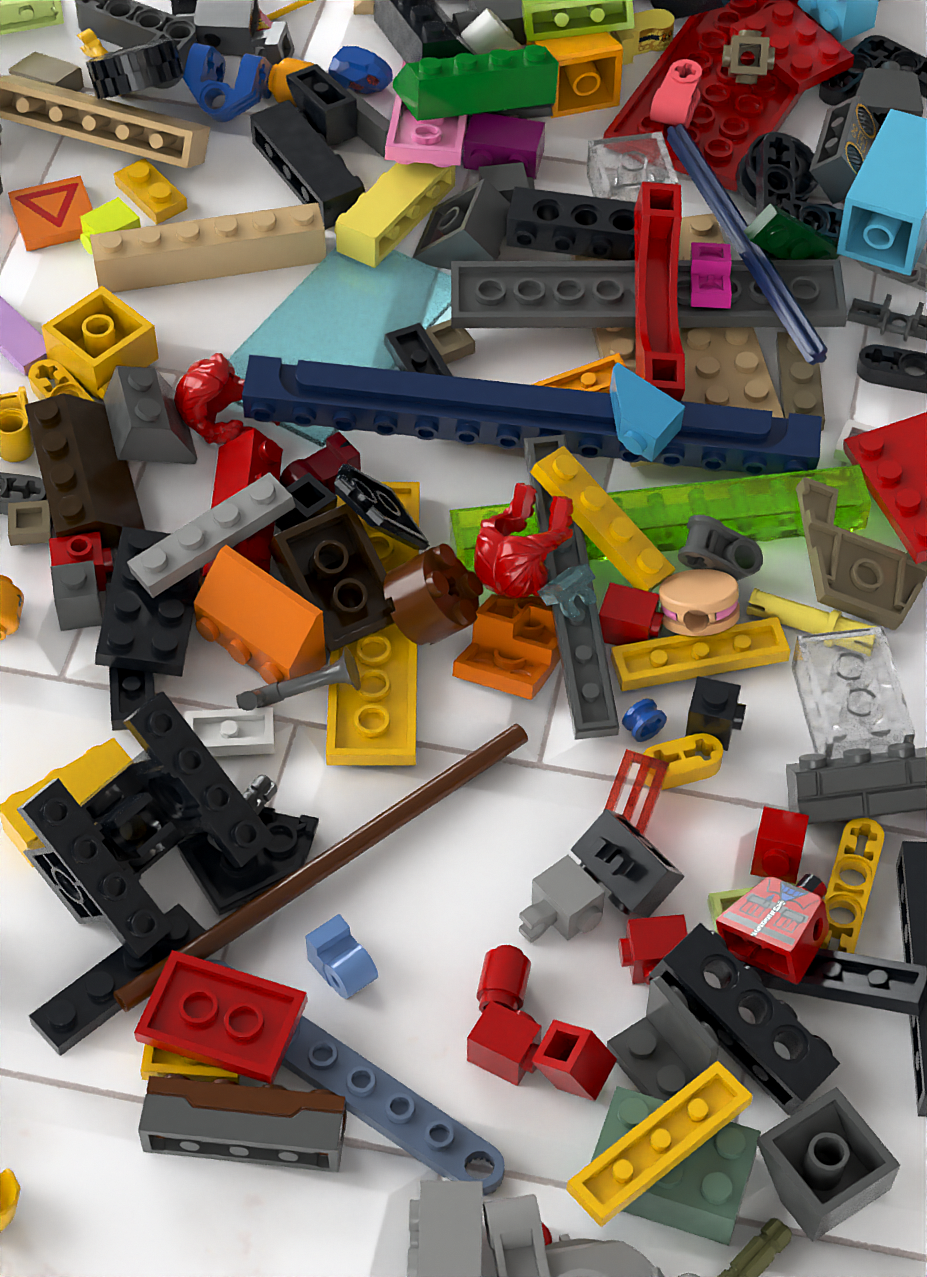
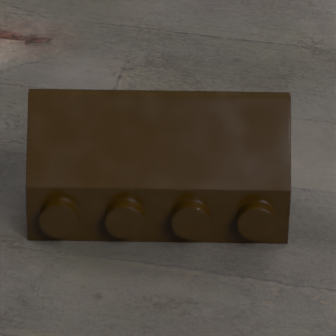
[24,393,146,548]

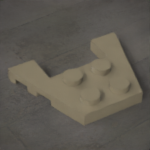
[796,477,927,631]

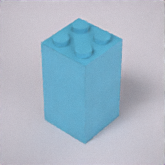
[837,108,927,276]

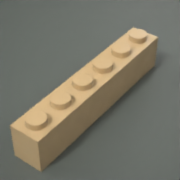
[0,74,210,168]
[90,203,326,293]

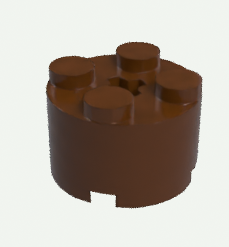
[383,543,483,645]

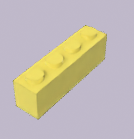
[334,162,456,268]

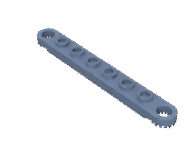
[206,959,505,1196]

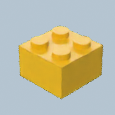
[41,286,159,400]

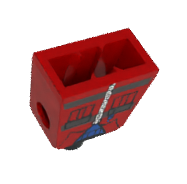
[715,874,829,985]

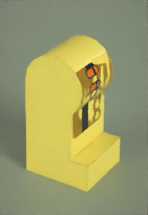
[607,9,675,66]

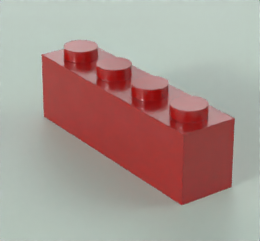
[202,428,283,578]

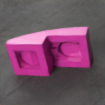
[690,242,732,308]

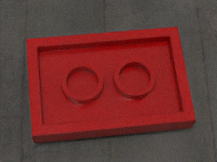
[729,0,854,94]
[134,950,308,1084]

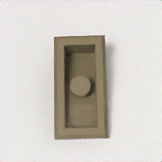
[8,52,84,91]

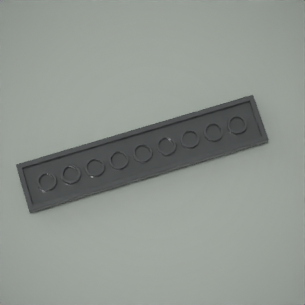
[451,260,848,329]

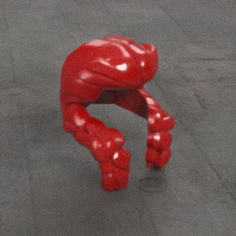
[174,353,281,445]
[474,482,574,598]

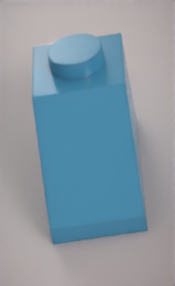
[609,362,685,462]

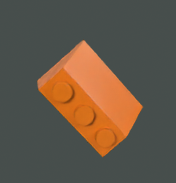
[193,545,326,684]

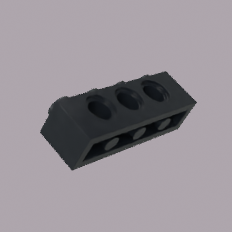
[506,186,636,261]
[649,922,841,1115]

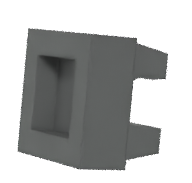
[251,22,295,66]

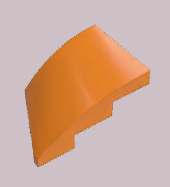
[452,594,560,700]

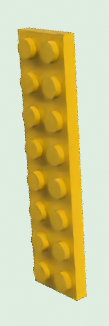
[326,482,420,766]

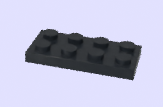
[95,527,202,677]

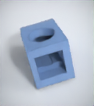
[305,914,378,999]

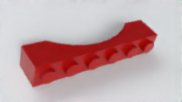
[634,182,685,401]

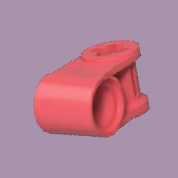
[650,59,702,129]

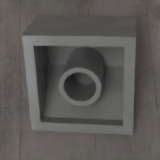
[412,178,511,270]
[103,366,198,464]
[756,1087,901,1242]

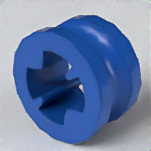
[622,698,667,742]

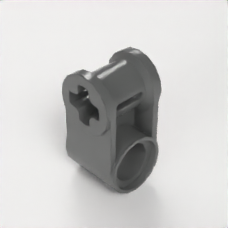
[678,515,763,581]

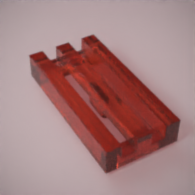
[604,749,669,836]

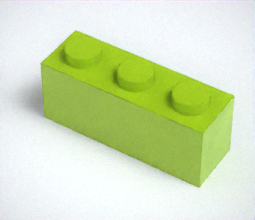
[521,0,635,42]

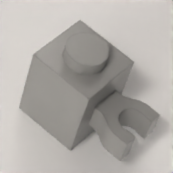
[519,855,605,943]

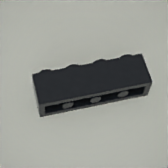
[250,100,365,230]

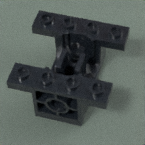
[16,691,275,958]

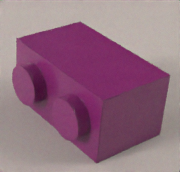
[464,113,545,180]

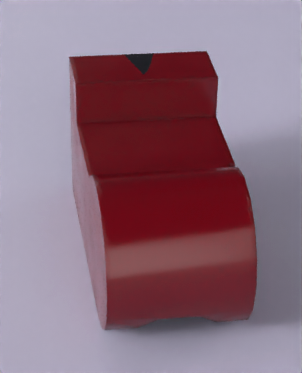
[279,431,361,495]

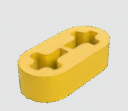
[640,733,723,790]

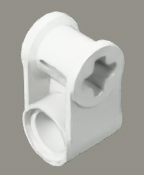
[461,8,524,54]

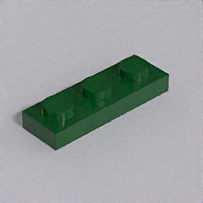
[743,203,840,260]

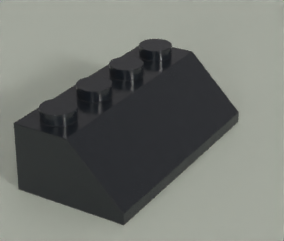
[374,0,478,63]

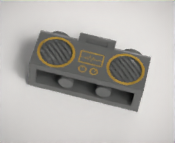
[809,95,879,205]

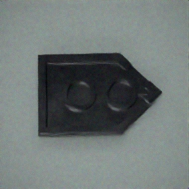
[334,463,430,550]
[177,807,319,916]

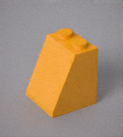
[527,32,623,119]

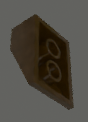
[268,504,396,653]

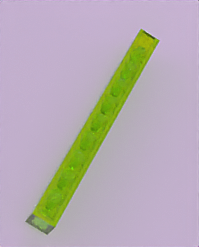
[449,465,872,573]

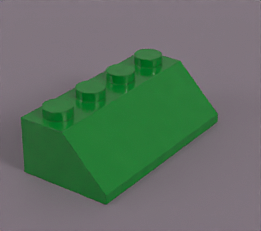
[392,45,559,121]

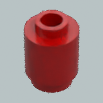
[476,945,531,1013]

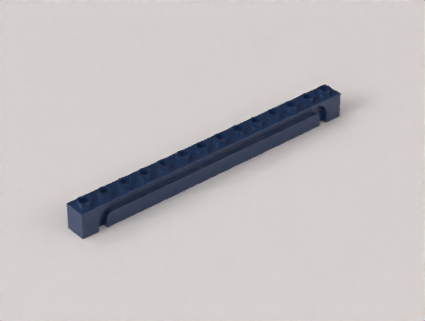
[242,354,822,481]

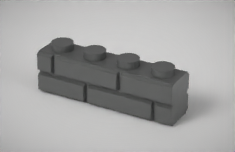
[786,743,927,825]

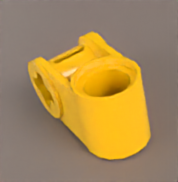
[0,386,34,462]

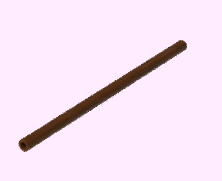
[113,723,528,1012]

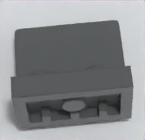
[607,975,719,1101]

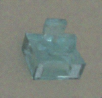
[537,563,597,618]

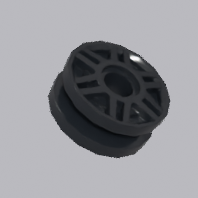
[735,132,819,208]

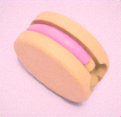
[659,569,740,636]

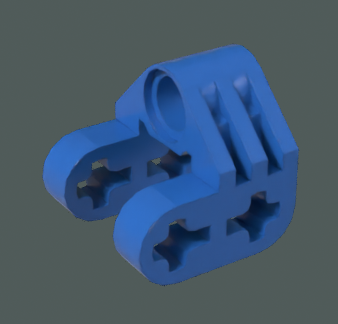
[182,43,273,122]

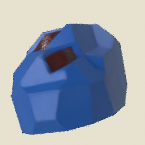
[328,46,393,94]

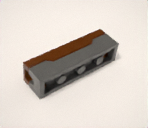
[138,1074,347,1173]

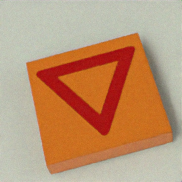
[8,175,93,251]

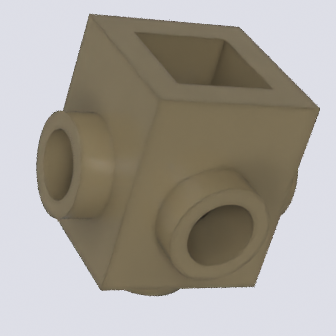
[722,30,775,84]

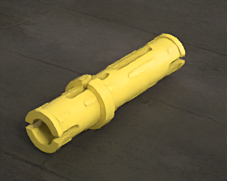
[746,588,878,653]

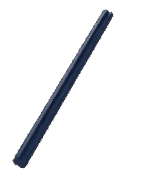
[667,124,828,365]

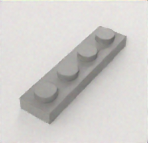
[127,472,296,598]

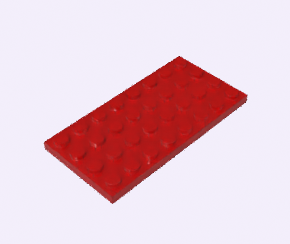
[603,0,839,192]

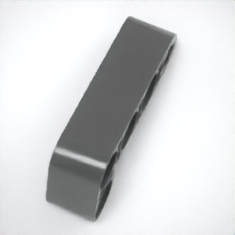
[75,0,197,89]

